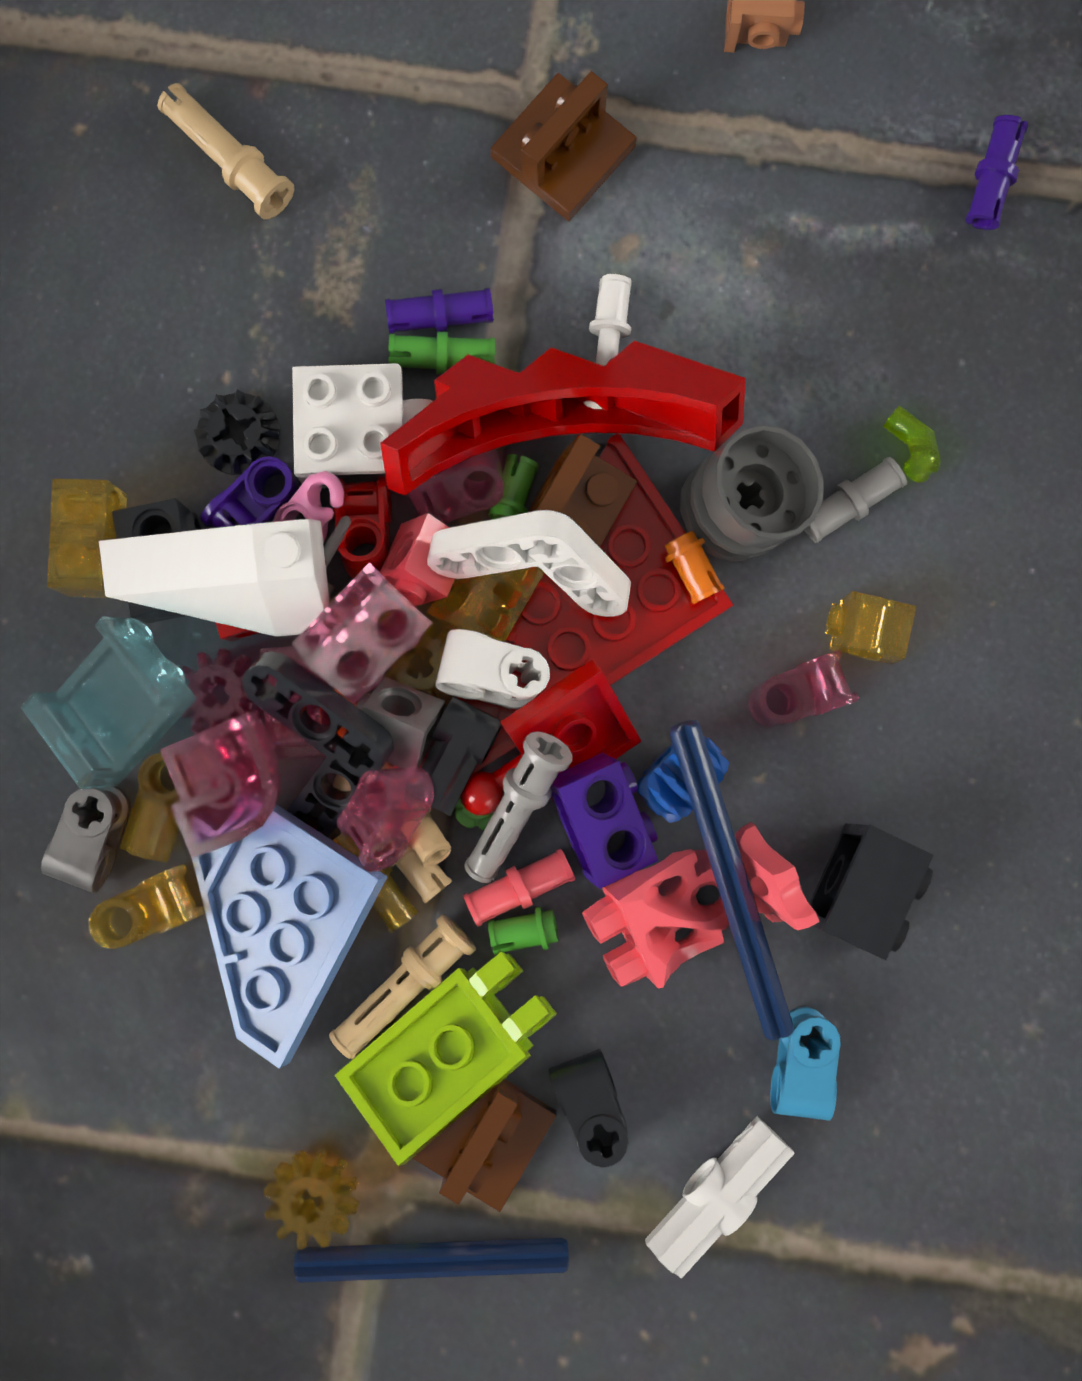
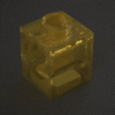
[825,591,917,664]

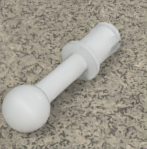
[584,274,632,409]

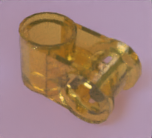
[89,864,205,949]

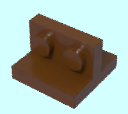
[490,71,637,222]
[528,434,637,547]
[412,1079,557,1212]

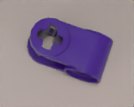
[200,456,302,528]

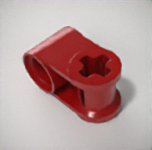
[333,475,392,582]

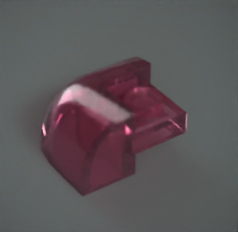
[160,710,282,859]

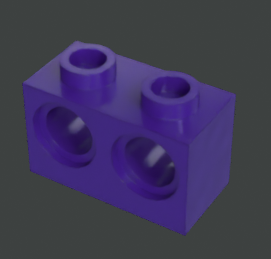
[550,753,659,889]

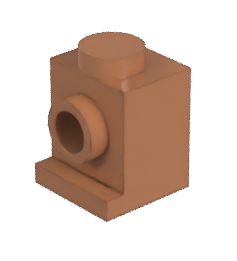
[724,0,804,53]

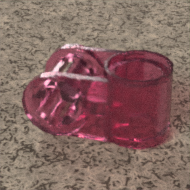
[408,449,504,525]
[748,650,860,728]
[337,767,434,872]

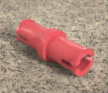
[462,848,575,927]

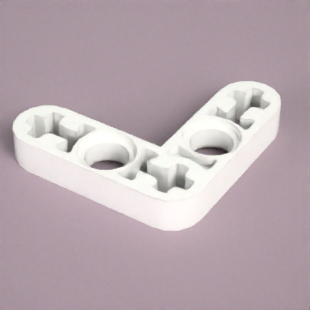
[427,510,631,617]

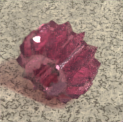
[173,648,262,741]

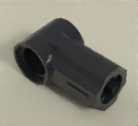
[408,696,502,816]

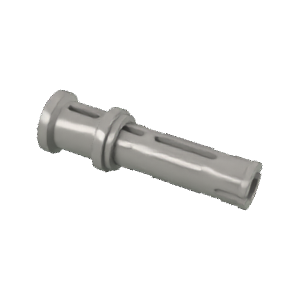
[464,732,572,883]

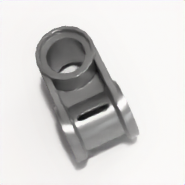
[41,784,131,893]

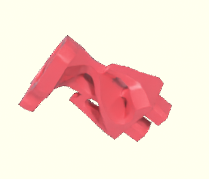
[582,822,820,989]

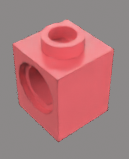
[377,513,455,605]

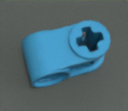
[770,1006,841,1121]

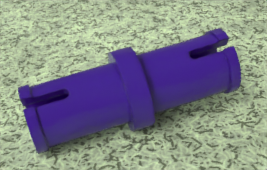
[965,115,1028,230]
[385,288,494,334]

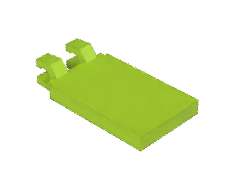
[334,952,557,1166]

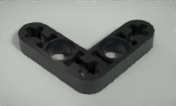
[242,651,394,837]

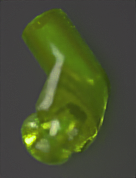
[883,405,942,483]

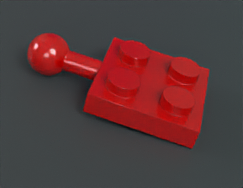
[460,659,642,816]

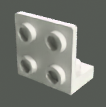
[292,364,403,488]

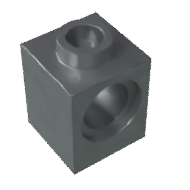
[356,677,446,774]

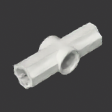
[645,1116,795,1279]

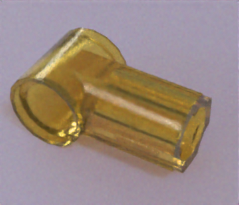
[120,752,201,862]

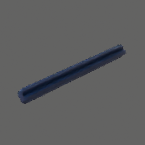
[670,720,794,1041]

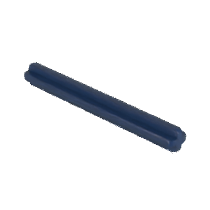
[294,1238,569,1283]

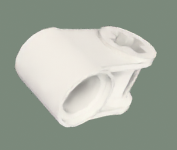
[436,629,550,709]

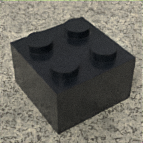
[809,823,934,960]

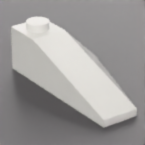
[99,519,332,636]

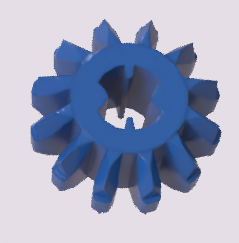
[637,737,729,823]

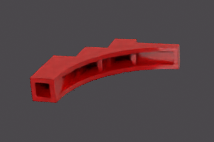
[380,340,746,496]

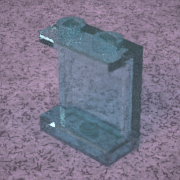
[20,616,197,790]

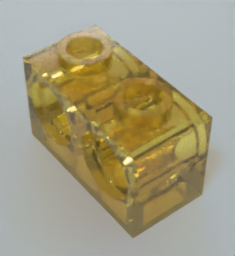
[47,479,127,598]
[427,520,545,642]

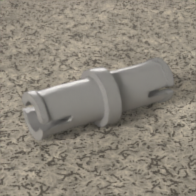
[804,457,907,543]

